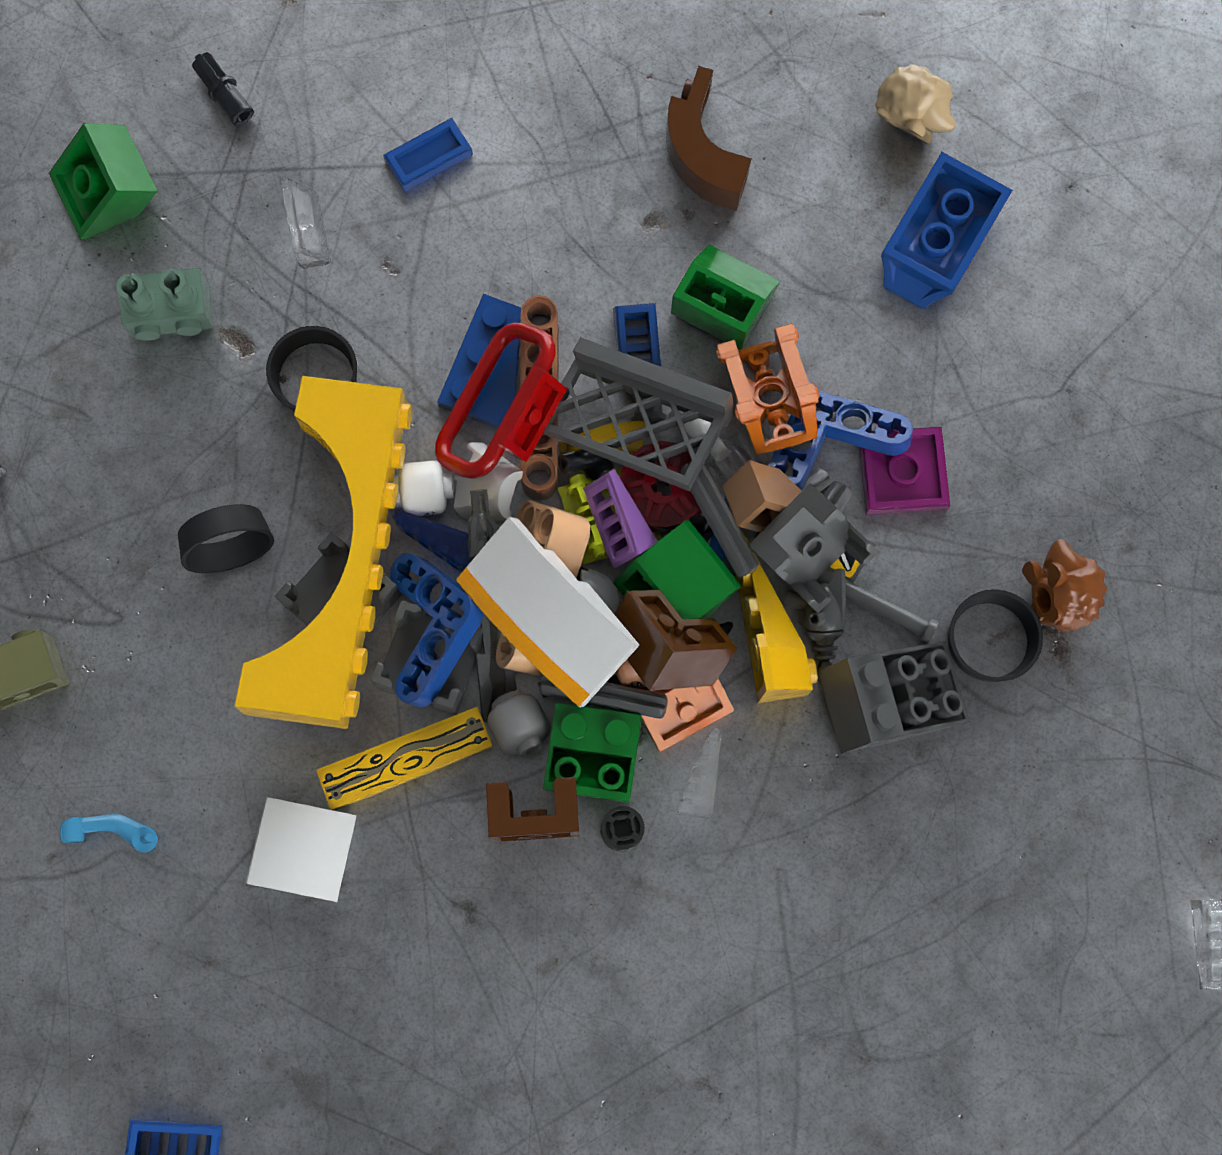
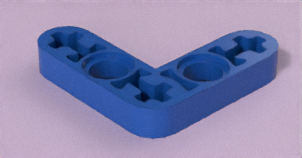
[768,391,913,491]
[390,553,483,707]

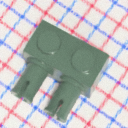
[116,268,213,341]

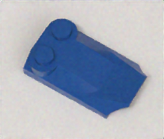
[881,152,1013,309]

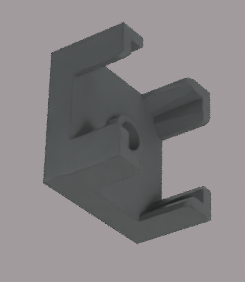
[749,483,879,613]
[274,532,402,637]
[371,600,483,715]

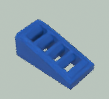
[613,303,661,367]
[125,1119,222,1155]

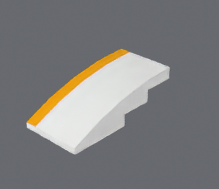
[456,517,639,707]

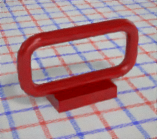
[435,322,567,479]

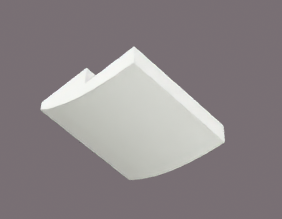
[245,797,357,902]

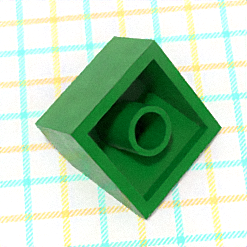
[49,123,158,239]

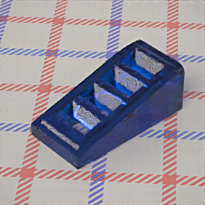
[392,509,473,573]

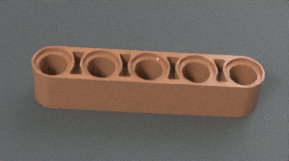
[520,295,559,501]

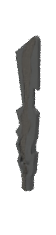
[468,489,517,723]

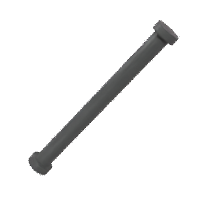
[752,532,939,644]

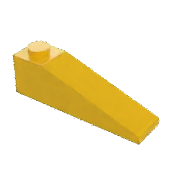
[735,530,818,703]

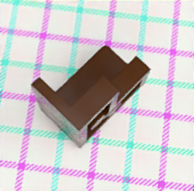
[614,590,737,691]

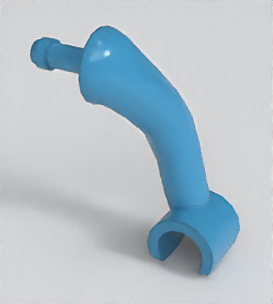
[60,813,158,853]

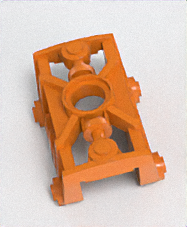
[716,323,820,454]

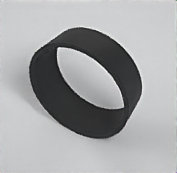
[266,326,357,412]
[178,504,274,573]
[948,589,1043,682]

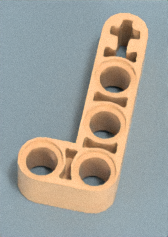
[496,500,590,676]

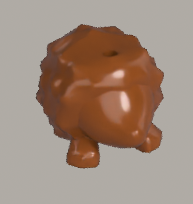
[1022,539,1107,632]

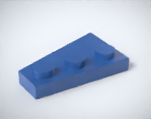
[437,294,521,429]

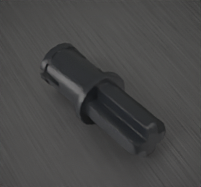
[192,52,254,126]

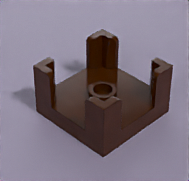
[486,777,580,843]

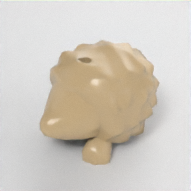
[875,64,956,145]

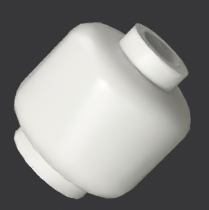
[393,460,455,517]

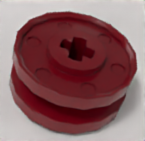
[620,441,702,535]

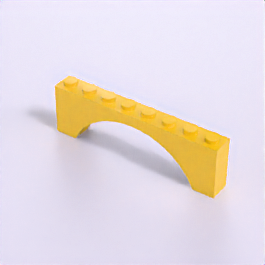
[235,376,413,729]

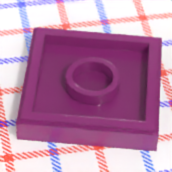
[859,427,951,515]

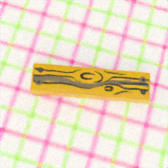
[316,707,493,811]

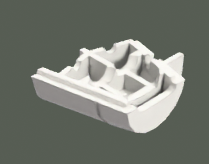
[453,442,523,536]

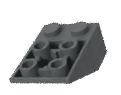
[818,641,970,754]

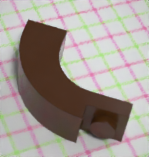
[666,65,752,211]

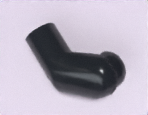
[558,449,614,480]

